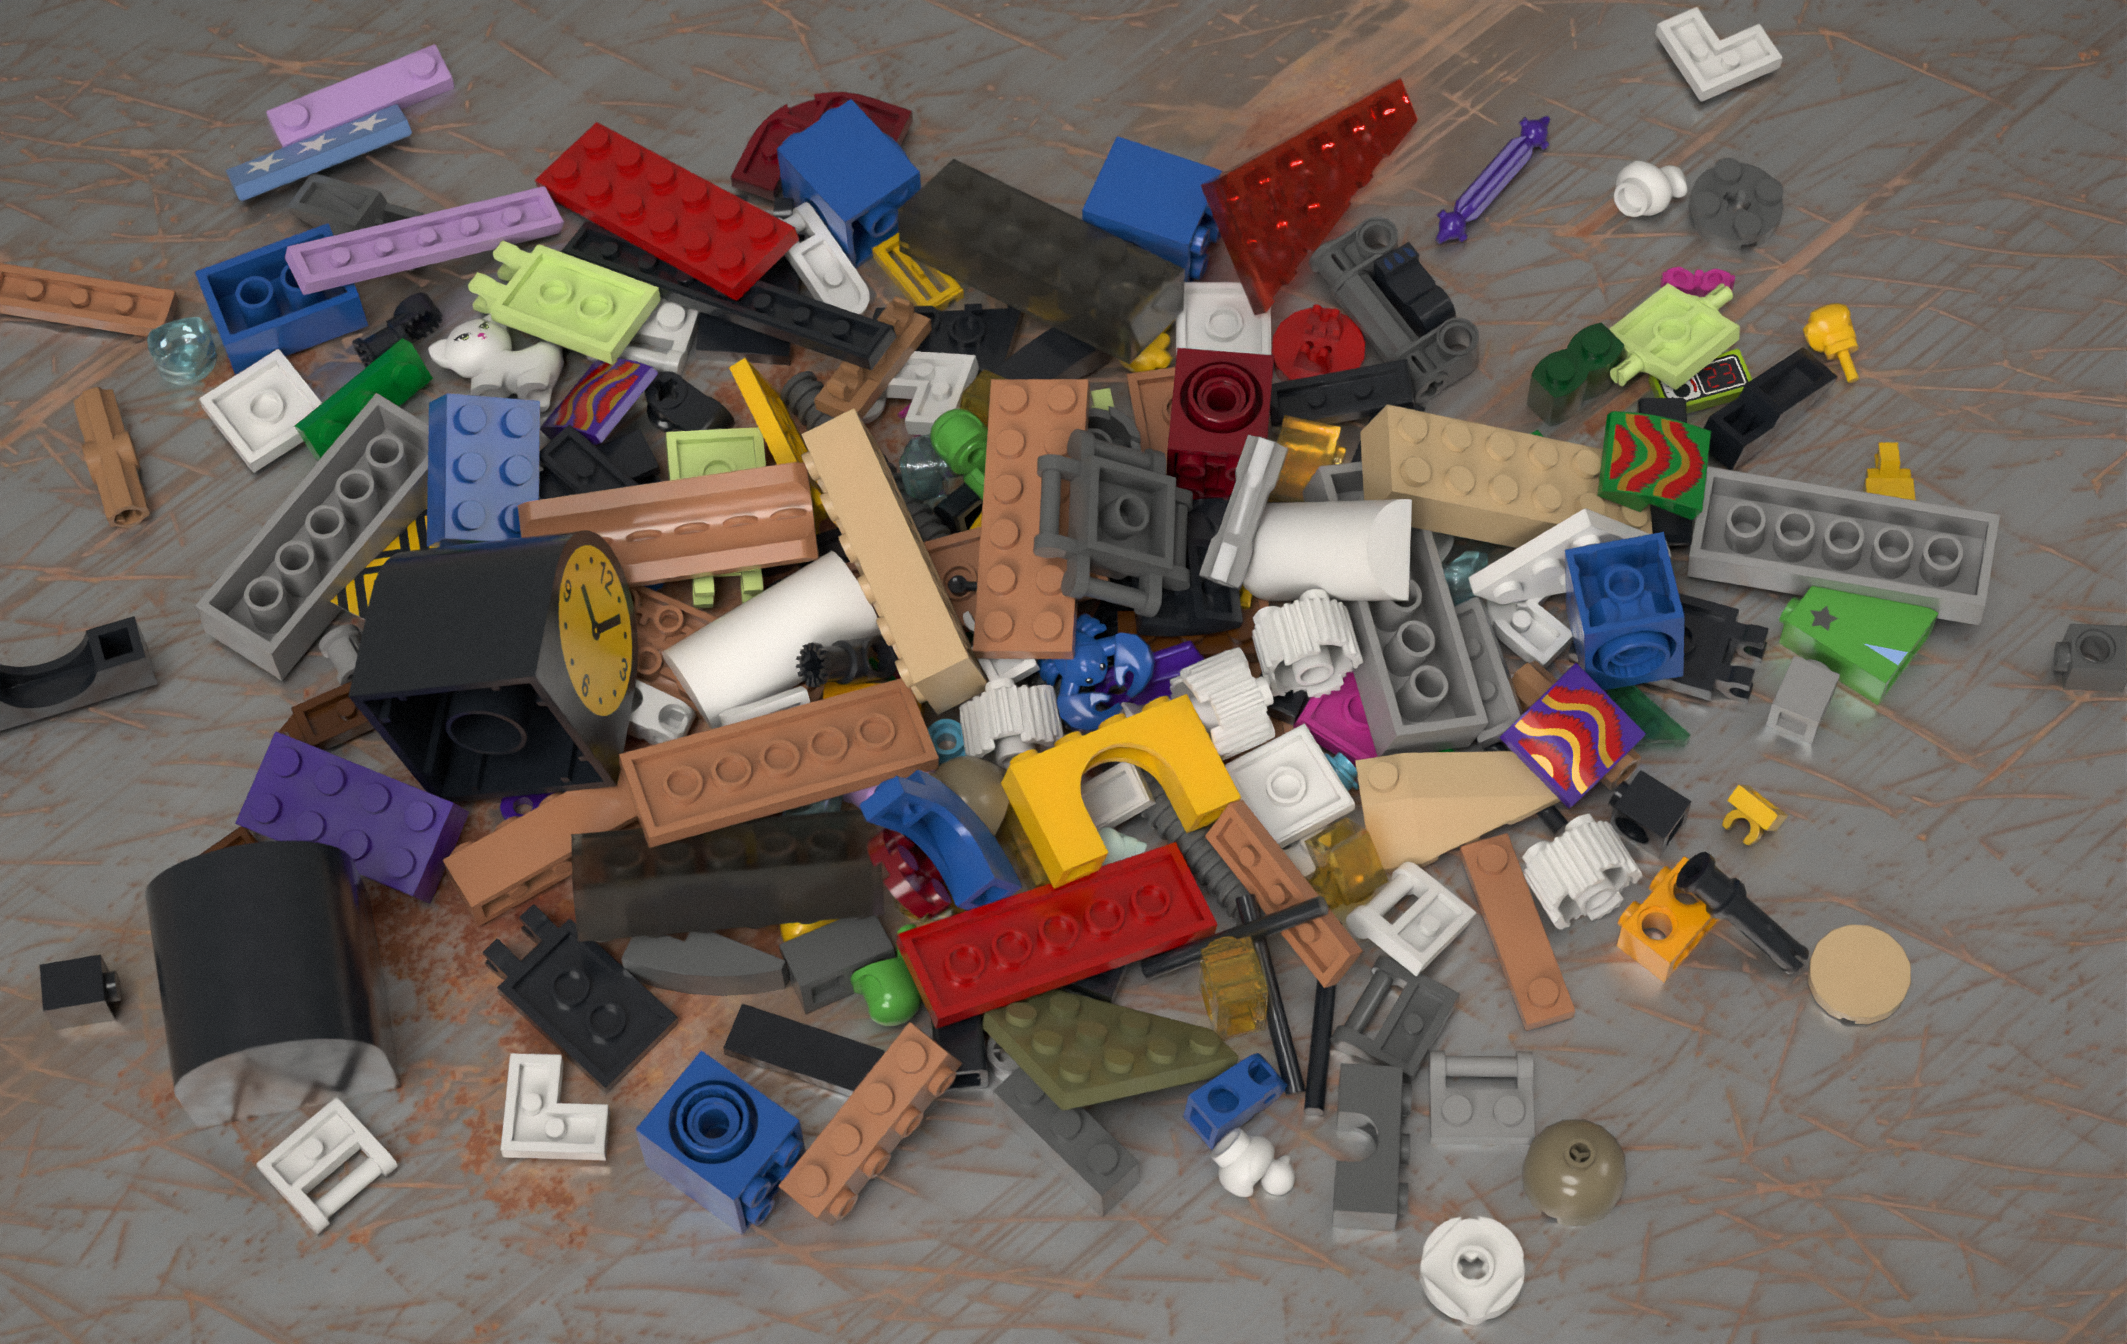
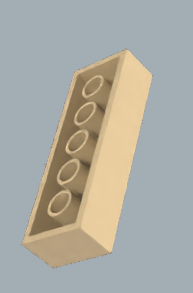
[1360,405,1653,548]
[801,408,988,715]

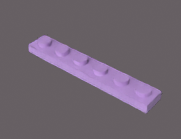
[285,186,564,295]

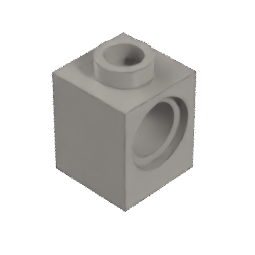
[1766,656,1840,744]

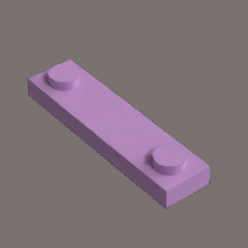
[266,44,455,148]

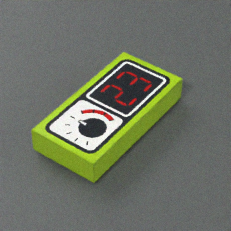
[1648,348,1752,414]

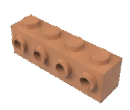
[443,769,644,927]
[778,1022,962,1226]

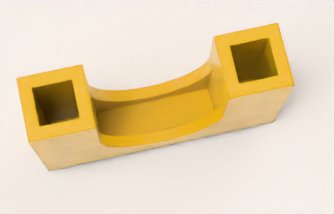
[1001,694,1241,889]

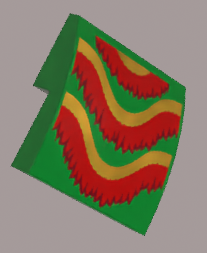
[1597,411,1711,520]

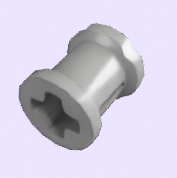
[318,624,361,685]

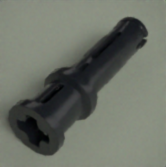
[1676,852,1809,974]

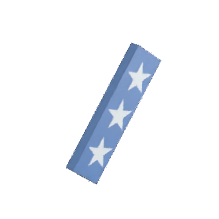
[225,104,412,201]

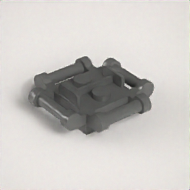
[1033,429,1193,618]

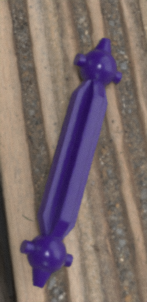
[1436,116,1550,244]

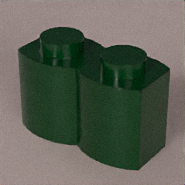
[1527,323,1625,427]

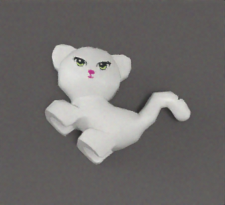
[428,314,564,412]

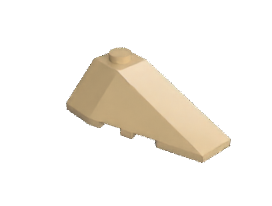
[1355,751,1561,875]

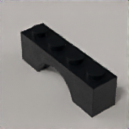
[0,616,158,731]

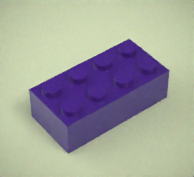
[235,731,470,904]

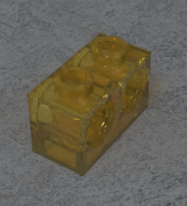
[1199,936,1268,1041]

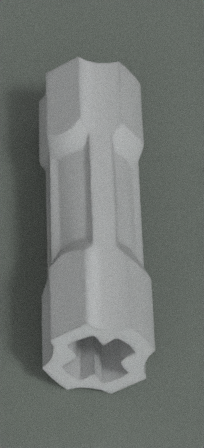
[1199,435,1289,590]

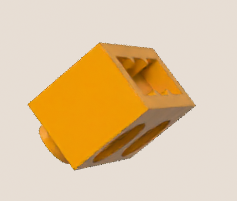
[1617,856,1720,983]

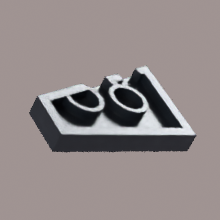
[872,302,1024,381]

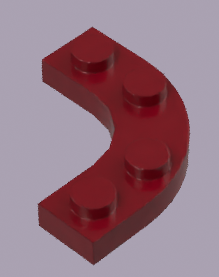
[731,92,913,201]

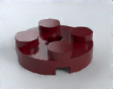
[867,828,952,921]

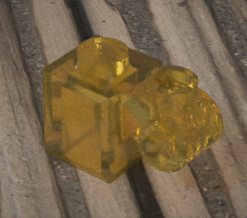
[1304,817,1389,910]

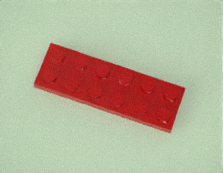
[534,122,799,301]
[896,842,1218,1029]

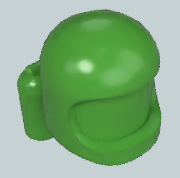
[930,408,988,501]
[850,924,922,1027]

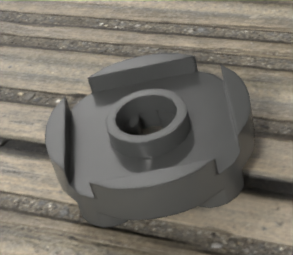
[1688,158,1783,250]

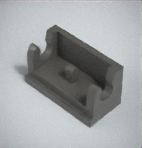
[779,906,895,1014]

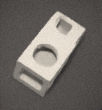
[627,679,696,745]

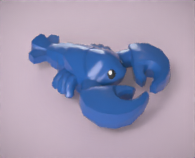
[1037,613,1155,733]

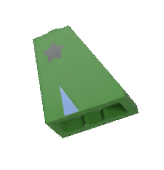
[1779,586,1939,705]

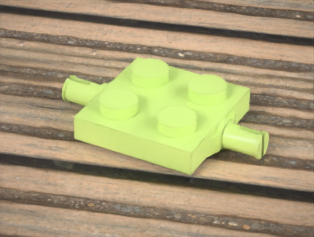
[1609,283,1740,390]

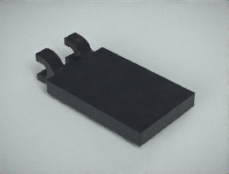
[695,194,806,366]
[1569,593,1769,705]
[483,904,678,1094]

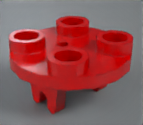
[1271,304,1365,382]

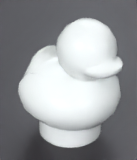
[1614,160,1687,217]
[1211,1128,1296,1197]

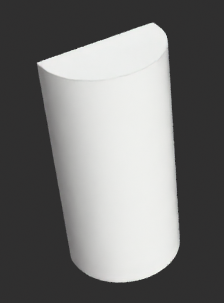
[1242,499,1412,601]
[662,551,881,729]

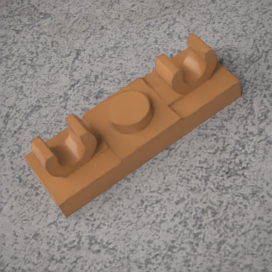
[814,296,932,419]

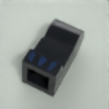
[1373,242,1456,338]

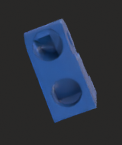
[1183,1053,1287,1151]

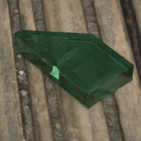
[1606,685,1691,747]

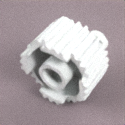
[1252,589,1363,698]
[1170,647,1275,761]
[959,678,1063,778]
[1522,814,1643,930]

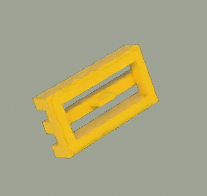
[872,226,964,311]

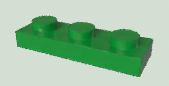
[294,338,433,461]

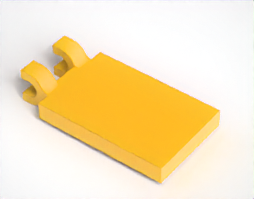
[729,358,838,534]

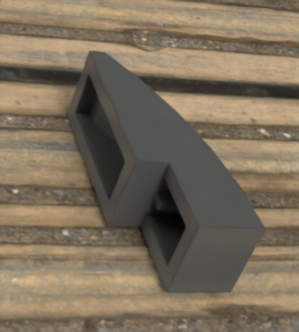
[287,173,424,271]
[621,924,789,996]

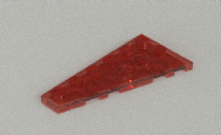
[1200,78,1418,315]

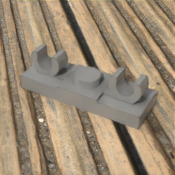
[1454,596,1523,748]

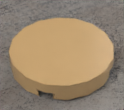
[1808,924,1911,1025]

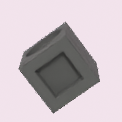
[2053,624,2127,692]

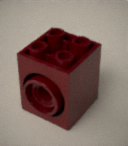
[1167,348,1274,500]

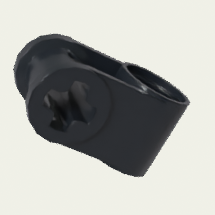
[644,371,735,434]

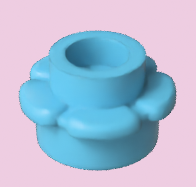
[1324,752,1359,791]

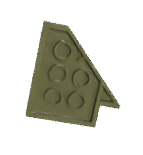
[983,989,1239,1111]

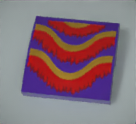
[540,358,658,445]
[1499,663,1646,809]

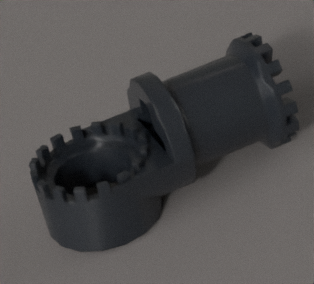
[352,293,443,368]
[796,635,898,687]

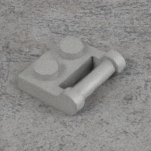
[1428,1051,1535,1145]

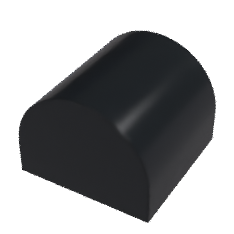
[934,482,983,535]

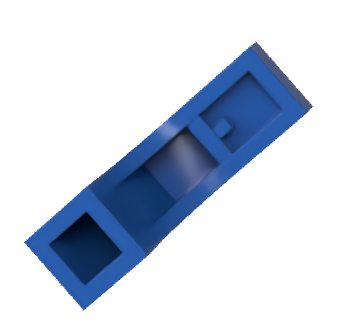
[859,769,1022,910]

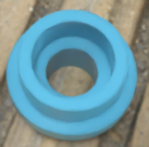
[927,719,966,766]

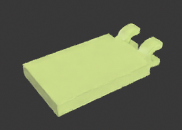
[468,240,661,365]
[665,427,766,609]

